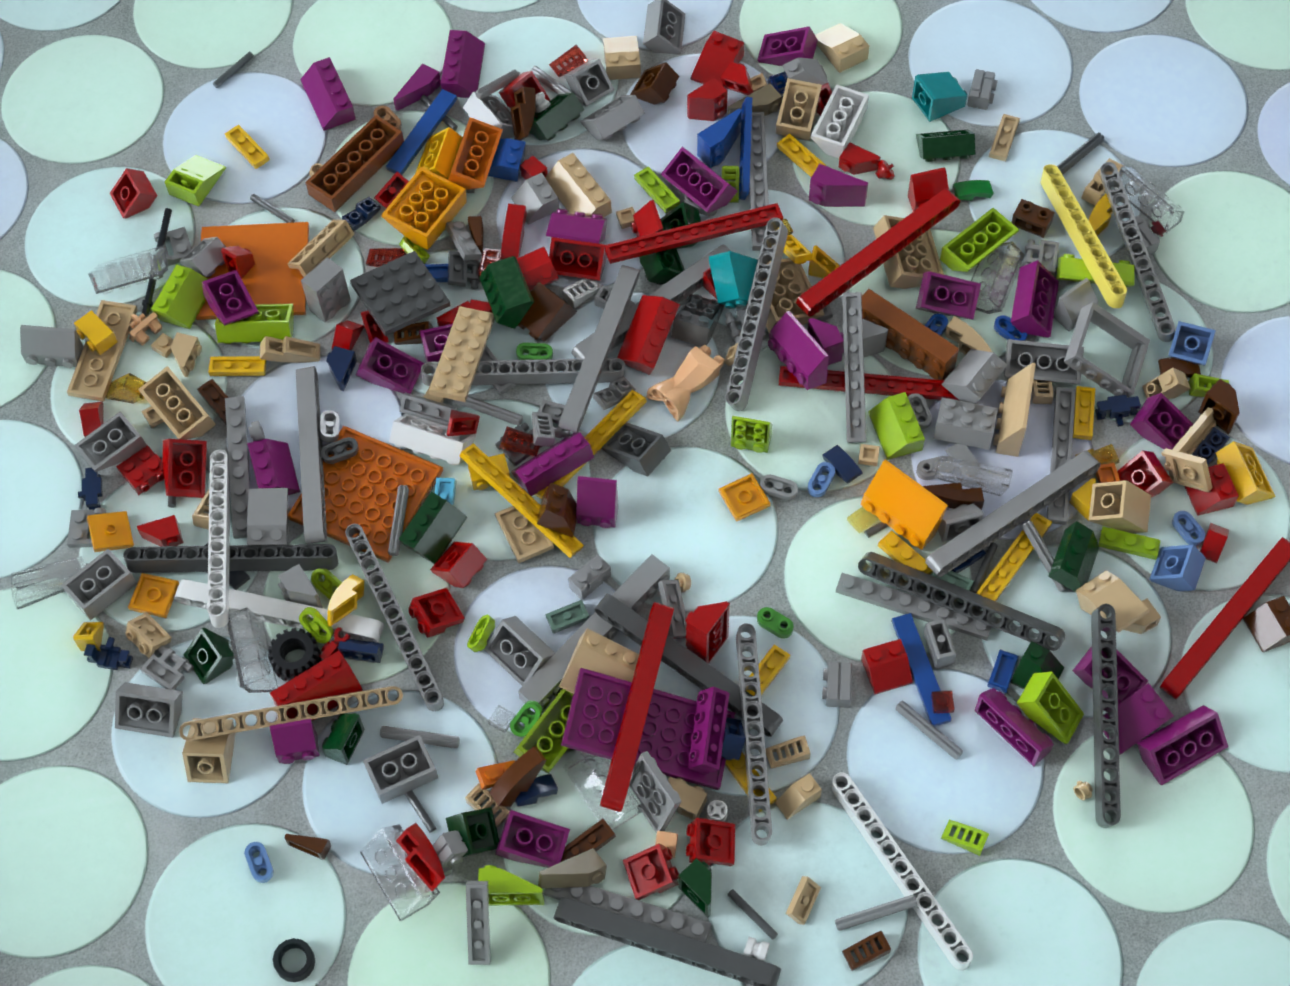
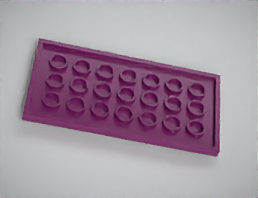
[561,668,736,790]

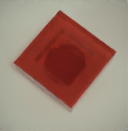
[931,691,955,714]

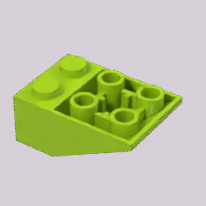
[164,155,226,207]
[731,416,773,453]

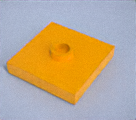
[718,473,771,522]
[87,511,134,552]
[128,573,179,618]

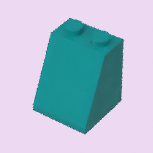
[912,72,967,122]
[709,251,758,309]

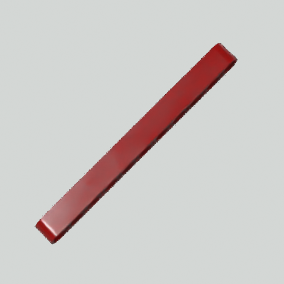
[796,188,960,317]
[1159,537,1290,700]
[600,602,674,812]

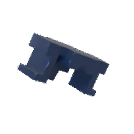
[1095,395,1141,427]
[78,468,103,510]
[84,637,133,670]

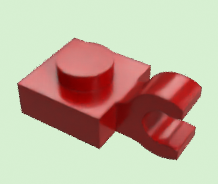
[320,627,350,660]

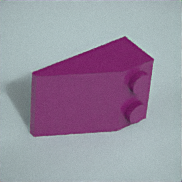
[757,26,818,66]
[809,163,868,207]
[202,270,259,326]
[916,271,981,320]
[355,337,424,394]
[1130,393,1193,450]
[576,476,618,528]
[1072,646,1148,704]
[1103,683,1174,755]
[495,810,570,868]

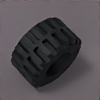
[268,628,322,682]

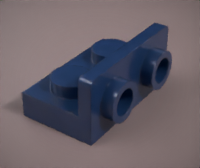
[338,639,384,663]

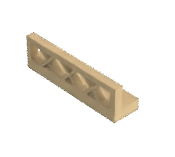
[287,220,355,277]

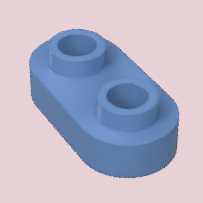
[808,462,835,497]
[1172,511,1205,546]
[244,842,274,883]

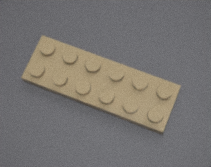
[67,300,138,402]
[429,306,495,402]

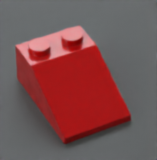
[691,30,744,86]
[162,439,207,498]

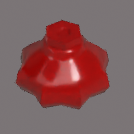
[875,160,895,180]

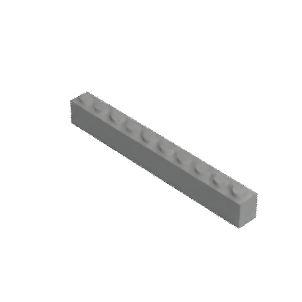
[518,554,670,711]

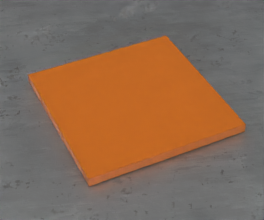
[196,222,309,320]
[288,425,443,563]

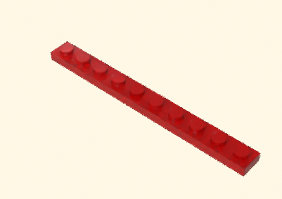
[605,203,783,264]
[779,366,960,401]

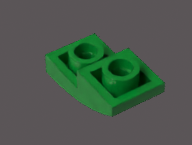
[952,180,994,201]

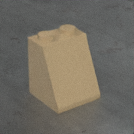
[1089,480,1151,533]
[182,718,235,783]

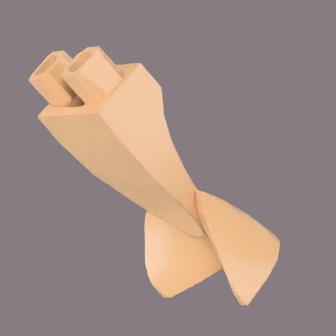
[646,345,724,421]

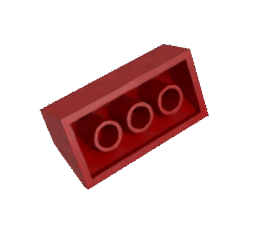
[617,295,680,375]
[685,601,730,664]
[270,651,363,721]

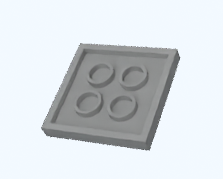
[628,751,681,833]

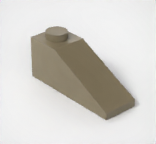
[727,83,782,116]
[538,848,607,888]

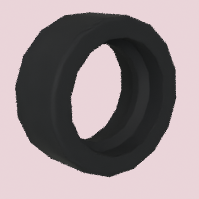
[272,938,315,982]

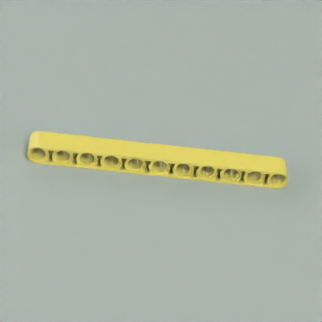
[1040,164,1127,308]

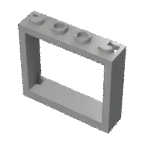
[1064,302,1150,397]

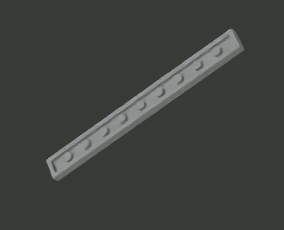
[750,112,769,251]

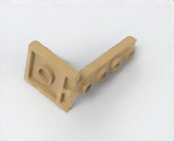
[1162,407,1216,493]

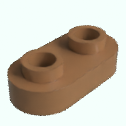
[373,105,402,130]

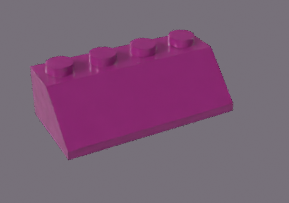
[441,30,485,98]
[300,57,356,131]
[661,146,738,214]
[1011,260,1059,338]
[768,311,829,390]
[511,432,594,496]
[974,688,1054,767]
[1137,705,1229,785]

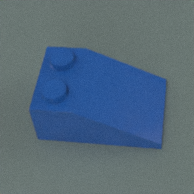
[697,108,742,169]
[488,138,526,182]

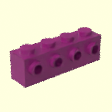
[688,686,730,775]

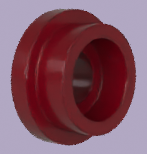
[1150,220,1166,237]

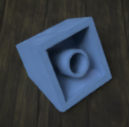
[1168,321,1216,366]
[1149,544,1206,591]

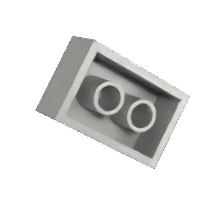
[301,257,351,322]
[933,397,998,450]
[363,735,438,804]

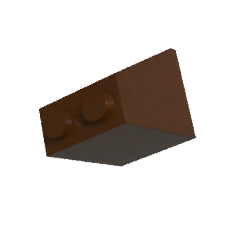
[518,282,577,342]

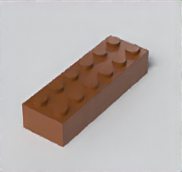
[305,115,404,212]
[862,289,959,380]

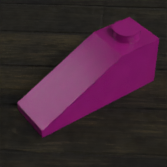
[393,63,441,111]

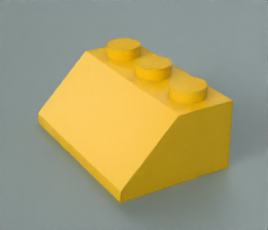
[416,127,462,180]
[1215,441,1276,505]

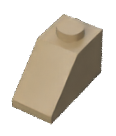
[775,773,822,819]

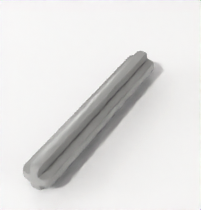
[530,66,584,106]
[475,69,520,100]
[454,396,523,426]
[388,485,409,556]
[1022,521,1068,592]
[896,701,963,760]
[380,726,460,748]
[835,895,917,931]

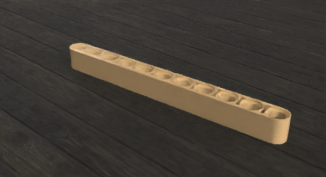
[179,686,403,741]

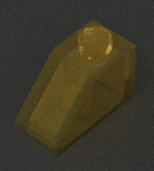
[105,373,147,404]

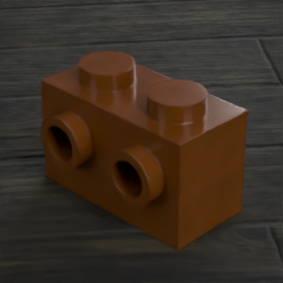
[1011,199,1055,238]

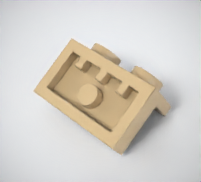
[125,612,172,659]

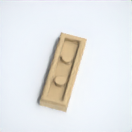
[989,114,1020,162]

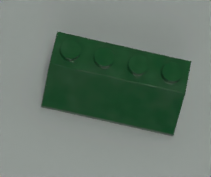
[479,256,534,329]

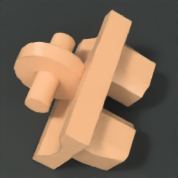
[129,312,162,346]

